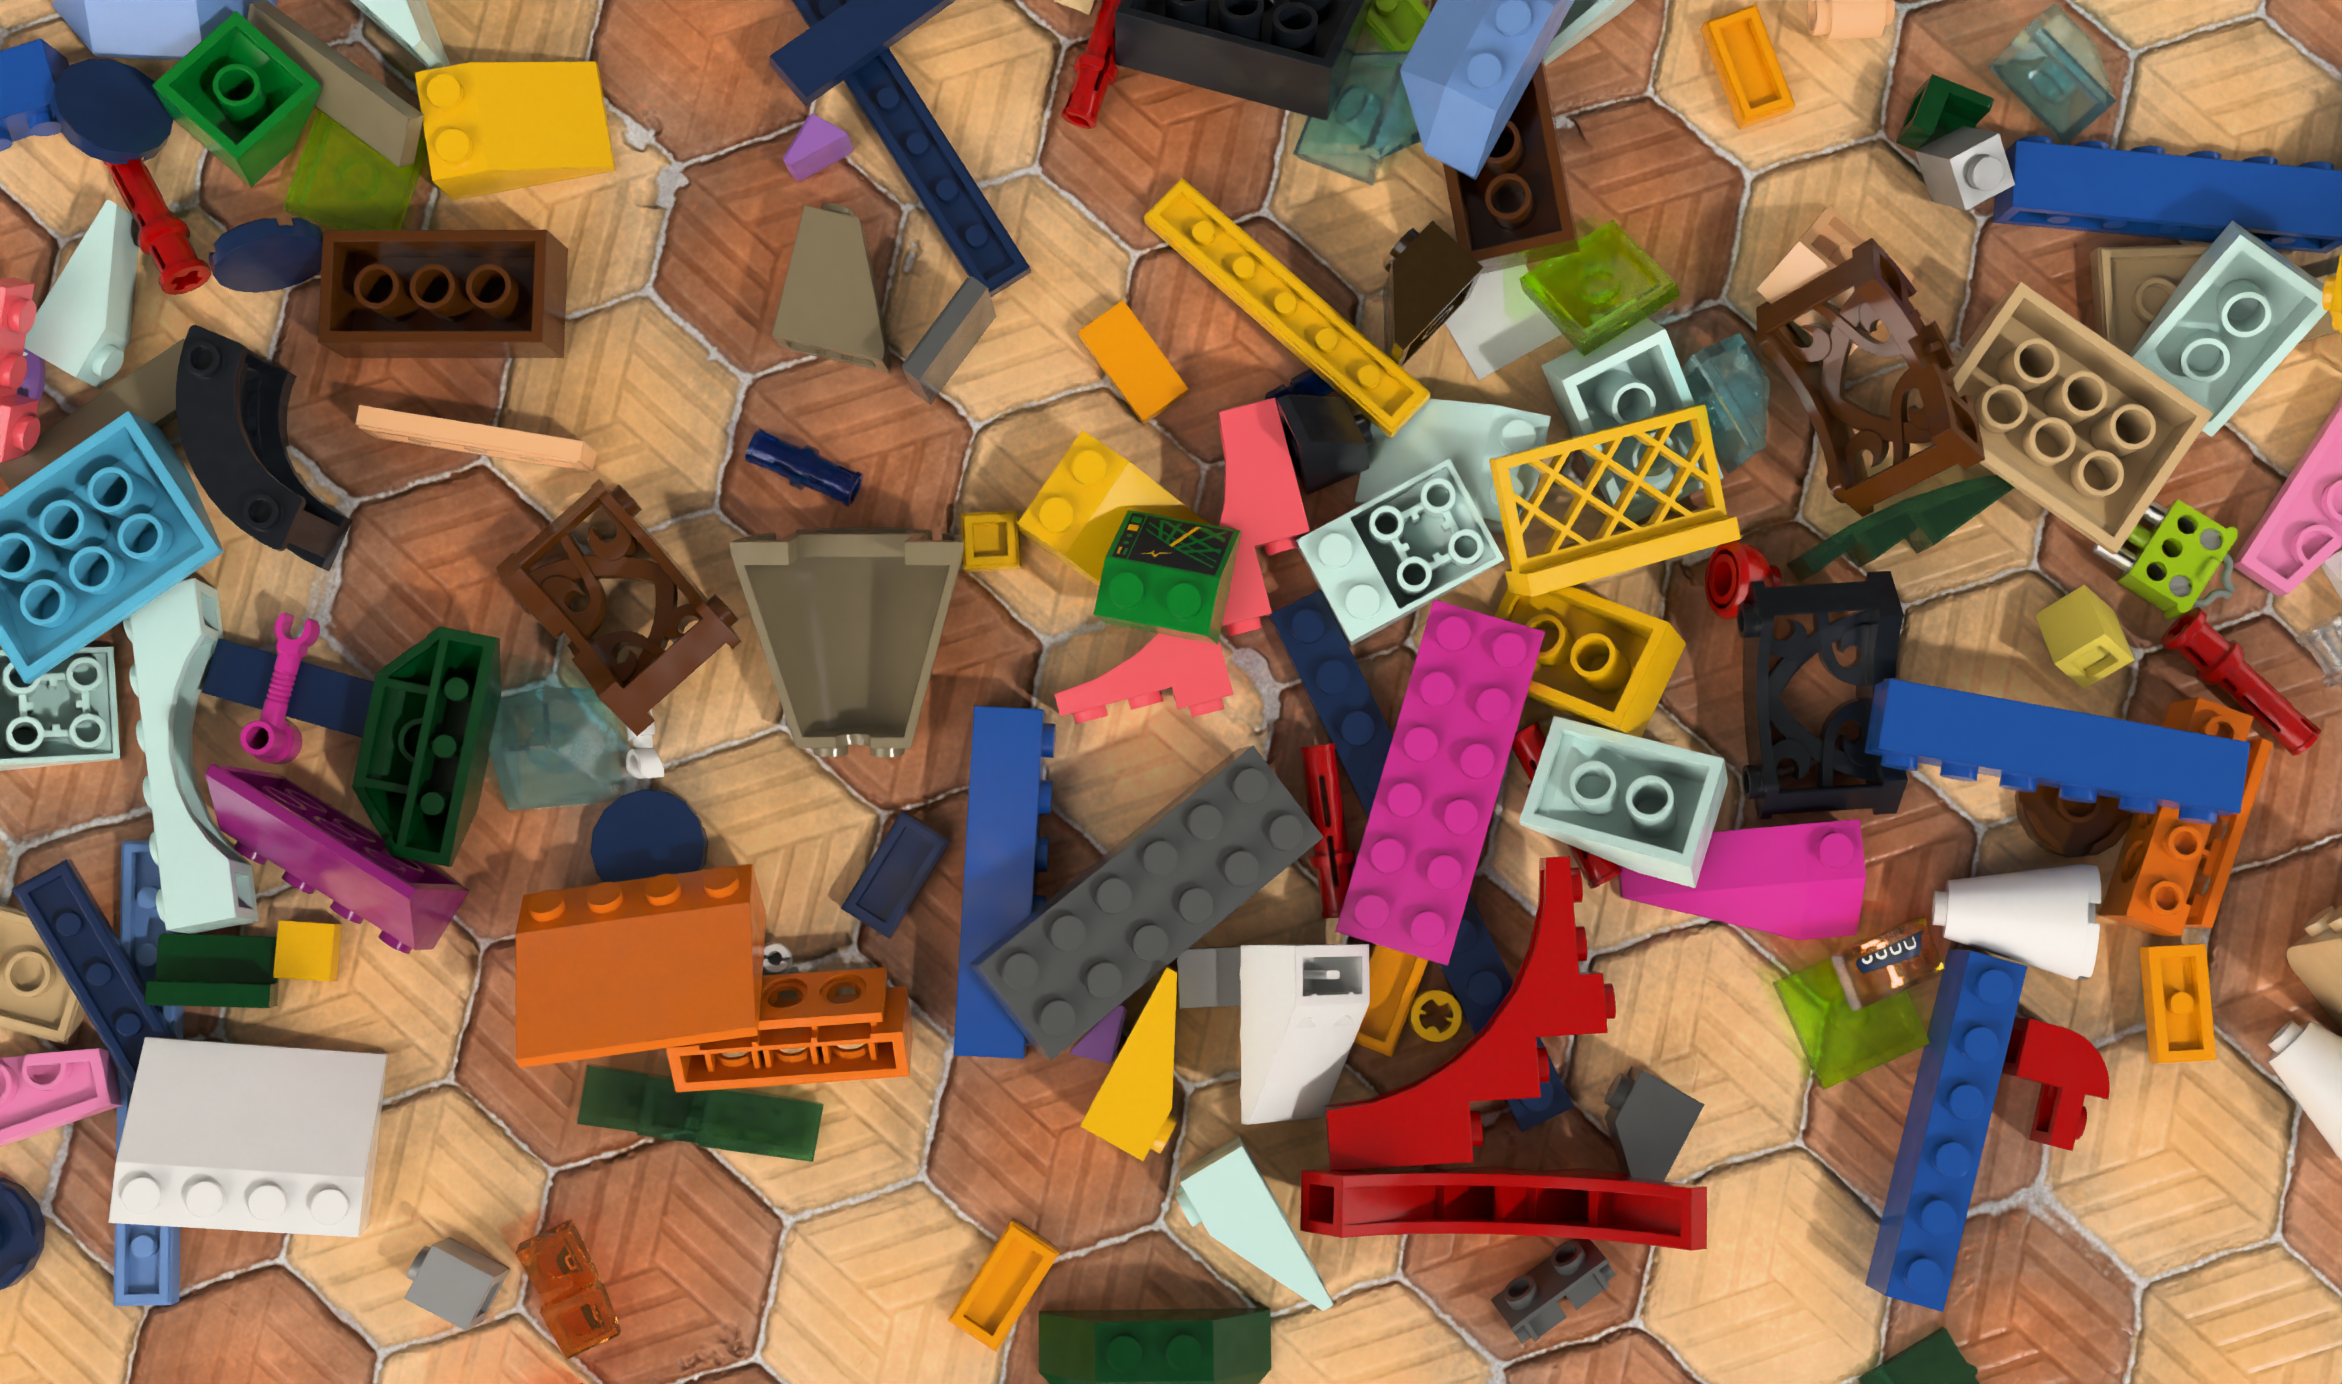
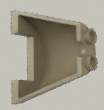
[730,527,964,757]

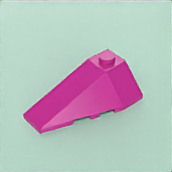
[1618,819,1866,940]

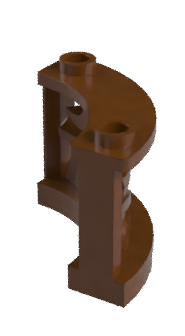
[1754,238,1985,517]
[496,479,742,736]

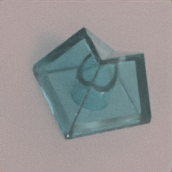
[1988,2,2116,145]
[1293,51,1421,186]
[1681,333,1770,474]
[488,688,624,811]

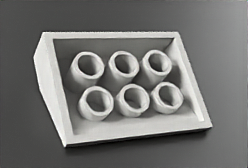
[108,1037,388,1237]

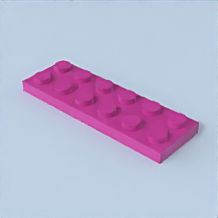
[1335,599,1545,966]

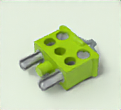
[2093,499,2238,620]

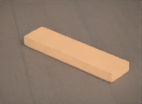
[355,405,597,473]

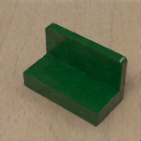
[145,933,279,1008]

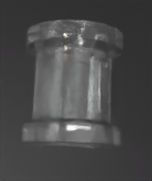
[2294,612,2342,687]

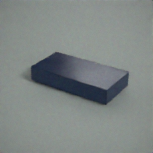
[841,811,952,939]

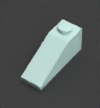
[24,199,140,389]

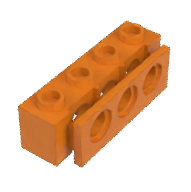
[2099,697,2273,936]
[666,967,913,1092]

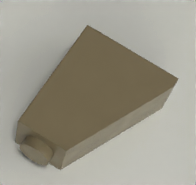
[772,203,892,373]

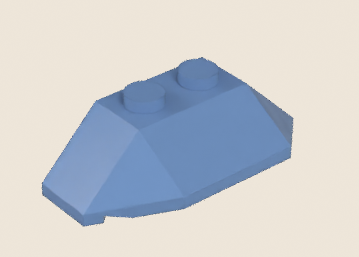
[52,0,277,60]
[1400,0,1574,180]

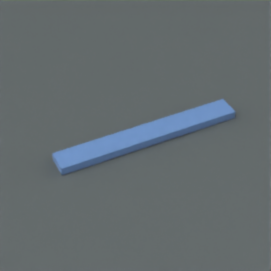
[114,840,185,1306]

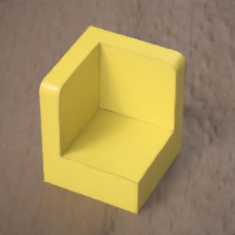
[2036,585,2135,689]

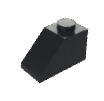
[1277,394,1374,495]

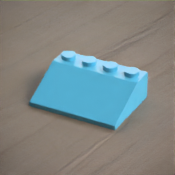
[0,411,224,684]

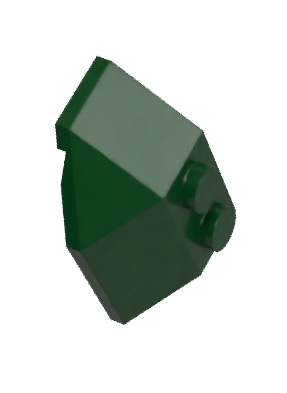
[352,626,501,867]
[1039,1308,1271,1384]

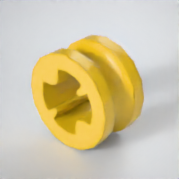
[1408,989,1462,1042]

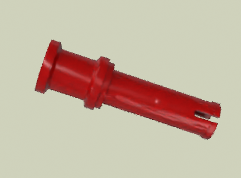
[103,158,211,295]
[2160,607,2321,756]

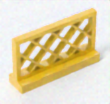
[1489,404,1741,597]

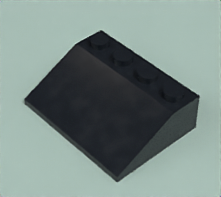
[1115,0,1372,121]

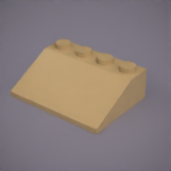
[1949,282,2213,555]

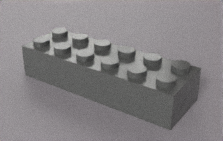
[969,745,1324,1060]

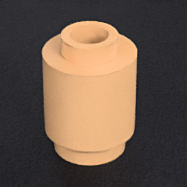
[1807,0,1895,41]

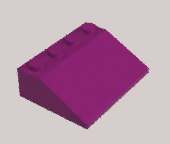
[205,764,470,954]

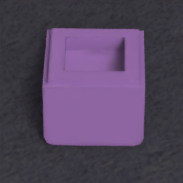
[783,113,854,182]
[1070,1003,1128,1064]

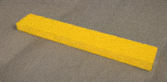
[1143,178,1430,439]

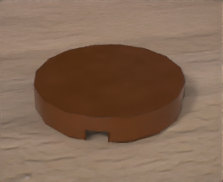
[2014,784,2134,858]

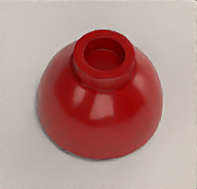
[1705,540,1782,619]

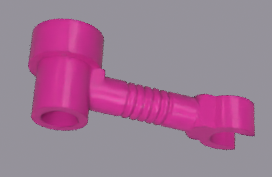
[240,612,320,765]

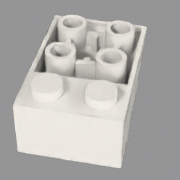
[1239,944,1370,1125]

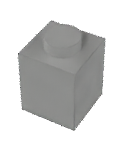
[1915,125,2015,211]
[1177,946,1241,1009]
[404,1237,510,1331]

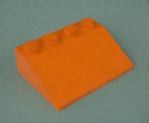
[515,864,767,1068]

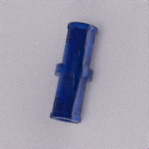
[745,428,863,507]

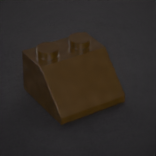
[1383,220,1484,367]

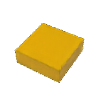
[961,510,1021,572]
[273,920,342,982]

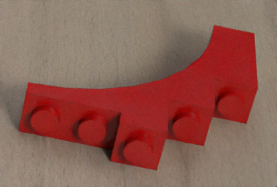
[1325,856,1616,1171]
[1300,1165,1707,1251]

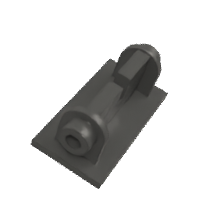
[1491,1238,1616,1344]

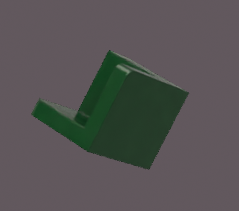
[1896,74,1994,151]

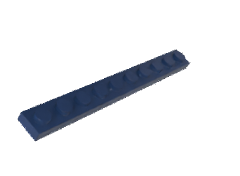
[1269,590,1574,1132]

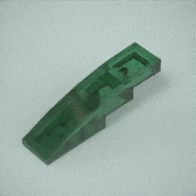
[1787,475,2015,582]
[576,1063,824,1162]

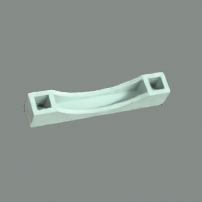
[123,578,259,934]

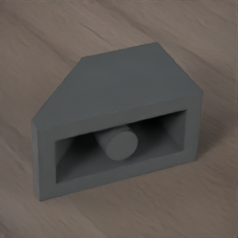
[1604,1066,1705,1181]

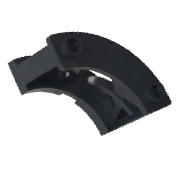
[176,325,352,571]
[1737,571,1908,820]

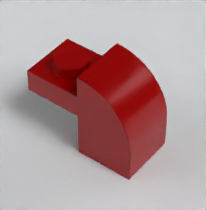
[2002,1017,2110,1151]

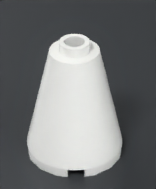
[1932,864,2101,980]
[2267,1020,2342,1162]

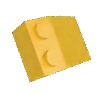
[415,61,616,201]
[1017,430,1210,587]
[1494,586,1686,738]
[1080,965,1177,1161]

